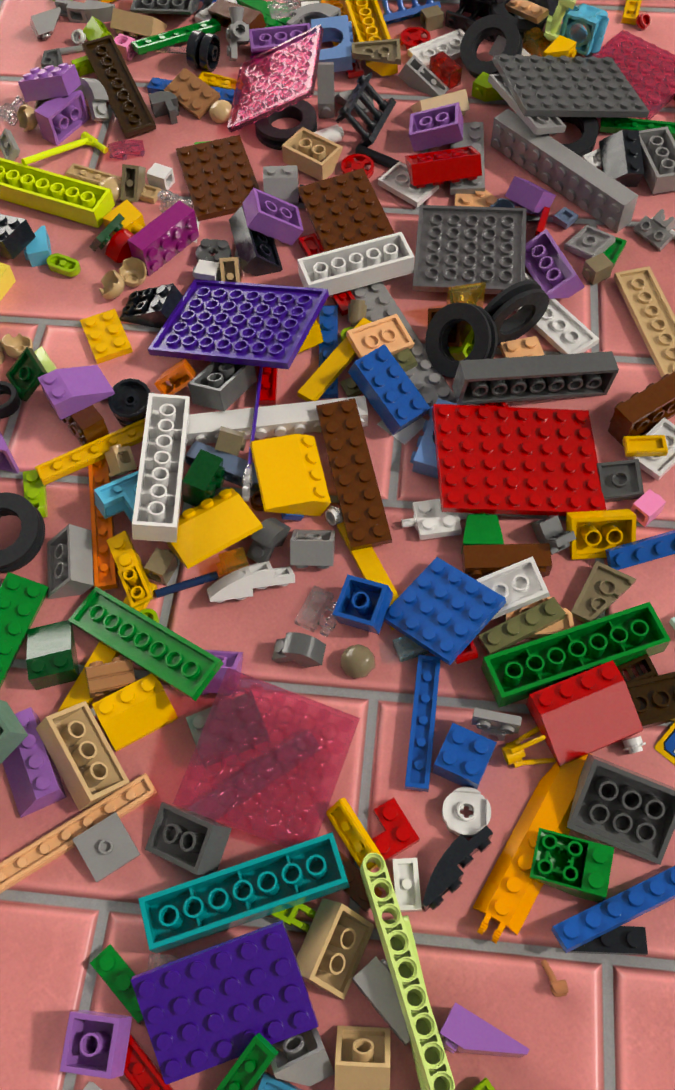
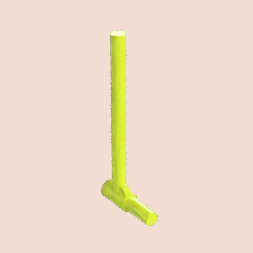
[21,132,108,166]

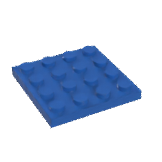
[384,557,506,665]

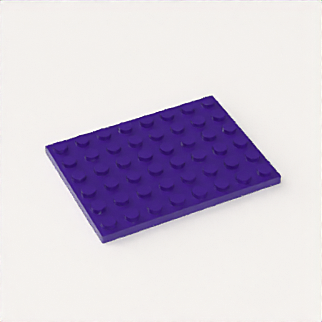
[148,279,329,369]

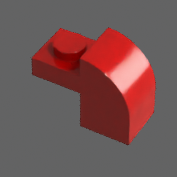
[105,229,135,263]

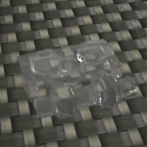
[267,0,300,19]
[294,585,338,637]

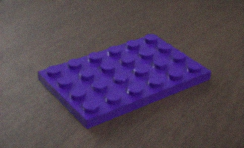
[131,920,319,1084]

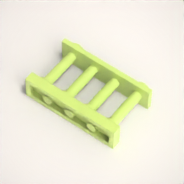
[544,0,576,42]

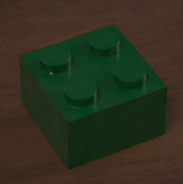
[182,449,225,507]

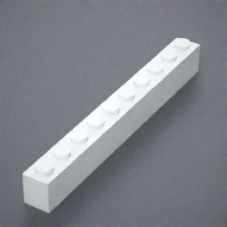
[186,396,368,446]

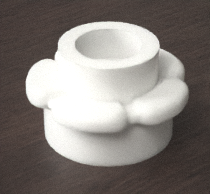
[71,29,86,45]
[325,506,343,526]
[623,736,646,754]

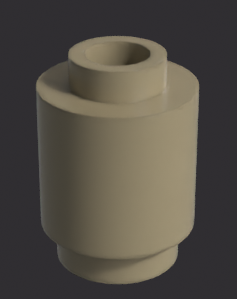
[347,299,367,326]

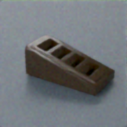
[617,654,658,683]

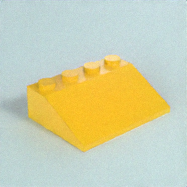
[250,434,331,516]
[166,488,263,569]

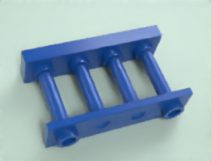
[381,0,441,25]

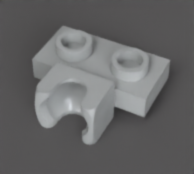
[633,209,675,251]
[471,708,522,741]

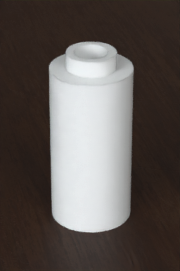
[314,124,344,143]

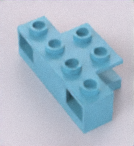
[94,470,139,522]

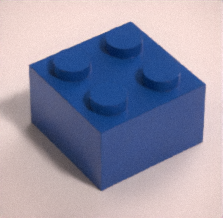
[332,574,394,634]
[432,723,497,789]

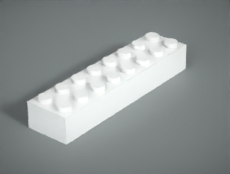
[132,393,190,543]

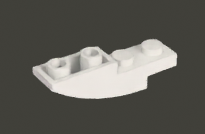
[207,561,295,603]

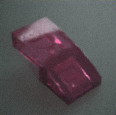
[108,140,145,160]

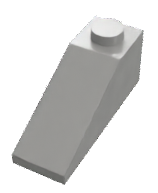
[398,55,449,97]
[317,62,335,118]
[352,956,410,1046]

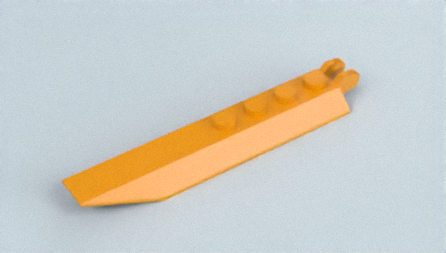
[473,754,592,944]

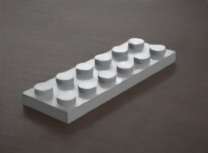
[488,74,567,136]
[450,122,485,195]

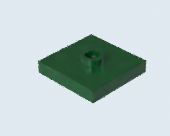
[6,347,47,402]

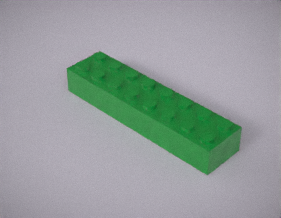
[481,602,671,708]

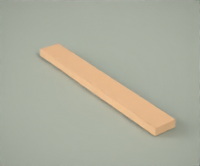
[0,773,158,894]

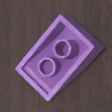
[34,90,90,146]
[38,365,115,420]
[439,1002,530,1058]

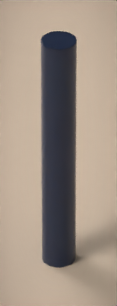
[155,571,219,598]

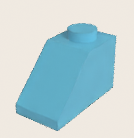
[24,225,52,267]

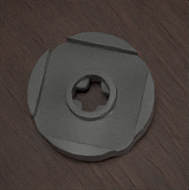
[196,239,232,263]

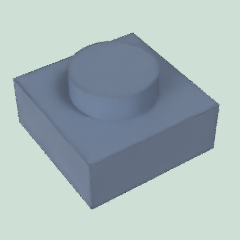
[553,207,578,229]

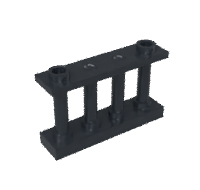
[445,0,517,42]
[336,72,396,147]

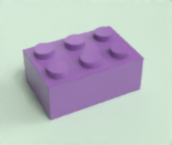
[18,63,81,102]
[409,102,463,152]
[243,187,304,245]

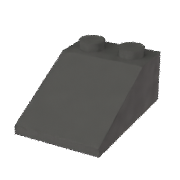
[145,802,232,876]

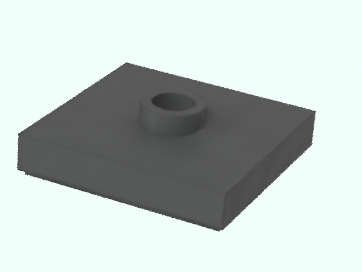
[597,459,644,502]

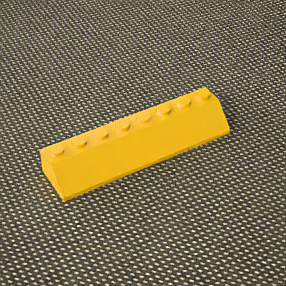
[345,0,398,76]

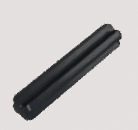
[355,144,399,169]

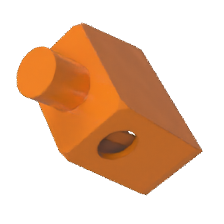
[154,358,197,395]

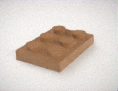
[164,68,221,120]

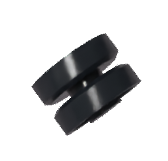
[186,30,220,72]
[108,378,151,427]

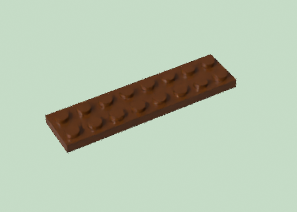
[316,398,392,551]

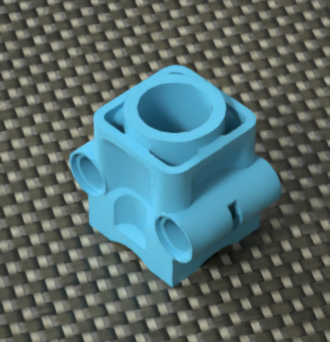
[560,3,609,56]

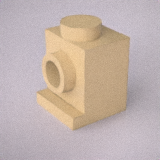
[105,444,137,477]

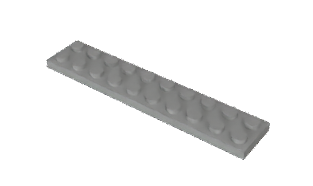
[350,282,456,414]

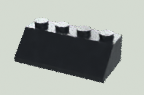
[229,206,283,276]

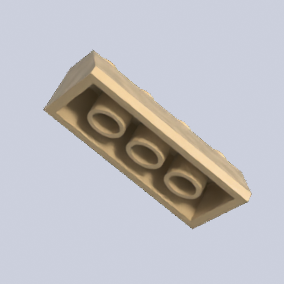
[36,701,130,811]

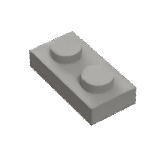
[0,129,20,161]

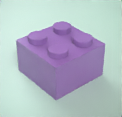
[505,176,556,216]
[60,1010,133,1079]

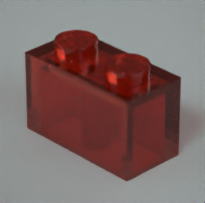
[429,51,462,90]

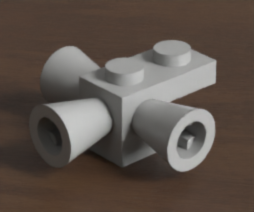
[226,7,250,61]

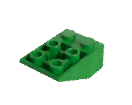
[529,828,614,903]

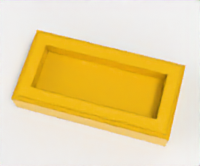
[622,435,668,457]

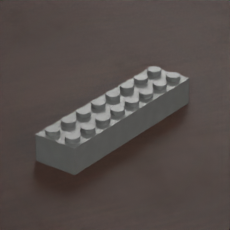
[452,351,619,405]

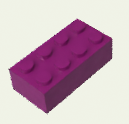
[128,200,199,276]

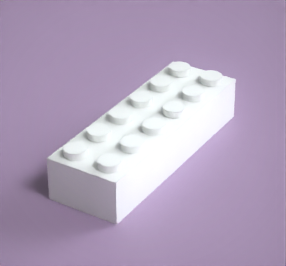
[297,232,415,296]

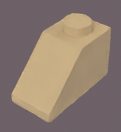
[219,257,241,283]

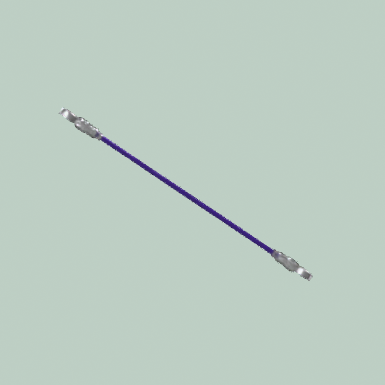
[242,366,263,501]

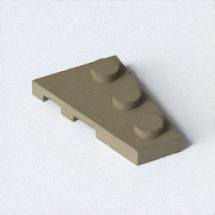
[352,39,401,65]
[571,561,637,623]

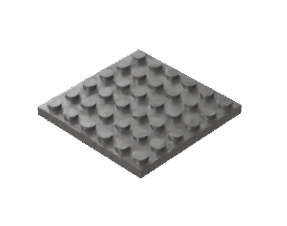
[413,205,526,294]

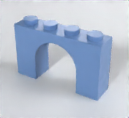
[311,15,355,75]
[410,398,457,479]

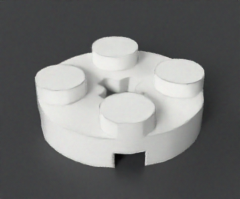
[442,787,491,837]

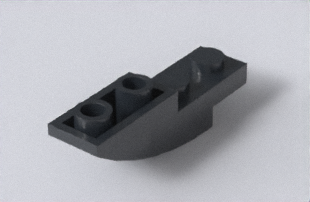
[422,825,493,912]

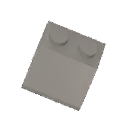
[263,165,299,206]
[290,529,335,569]

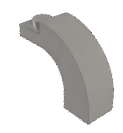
[286,3,341,26]
[73,77,110,121]

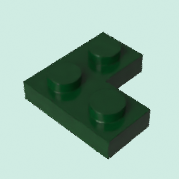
[89,213,125,252]

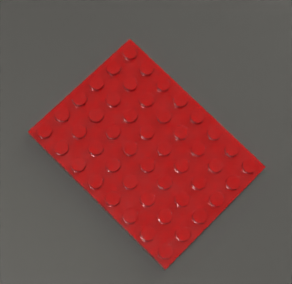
[432,404,606,516]

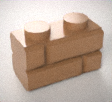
[85,656,136,698]

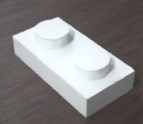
[392,858,422,912]

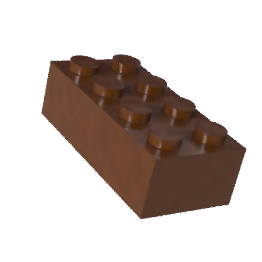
[608,372,675,447]
[49,402,109,446]

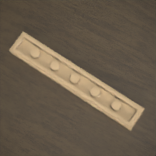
[65,163,162,204]

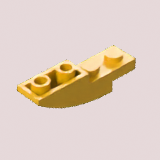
[106,531,153,609]

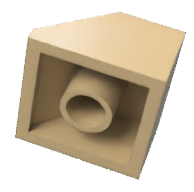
[335,1026,390,1090]

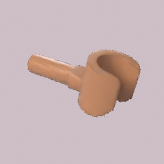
[541,959,568,997]

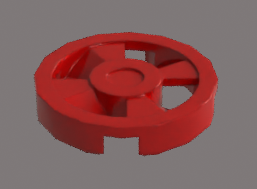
[400,27,431,50]
[341,154,374,179]

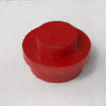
[636,13,651,30]

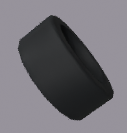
[0,381,21,419]

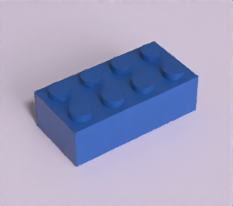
[348,344,430,435]

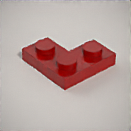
[372,797,420,862]

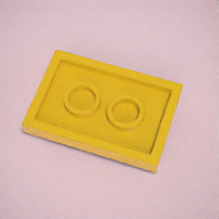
[80,309,133,364]

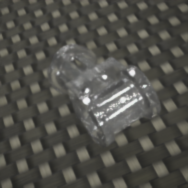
[0,95,28,126]
[157,190,193,213]

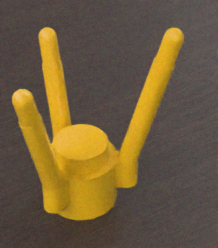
[501,726,556,768]

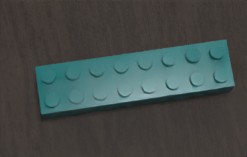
[138,832,350,954]

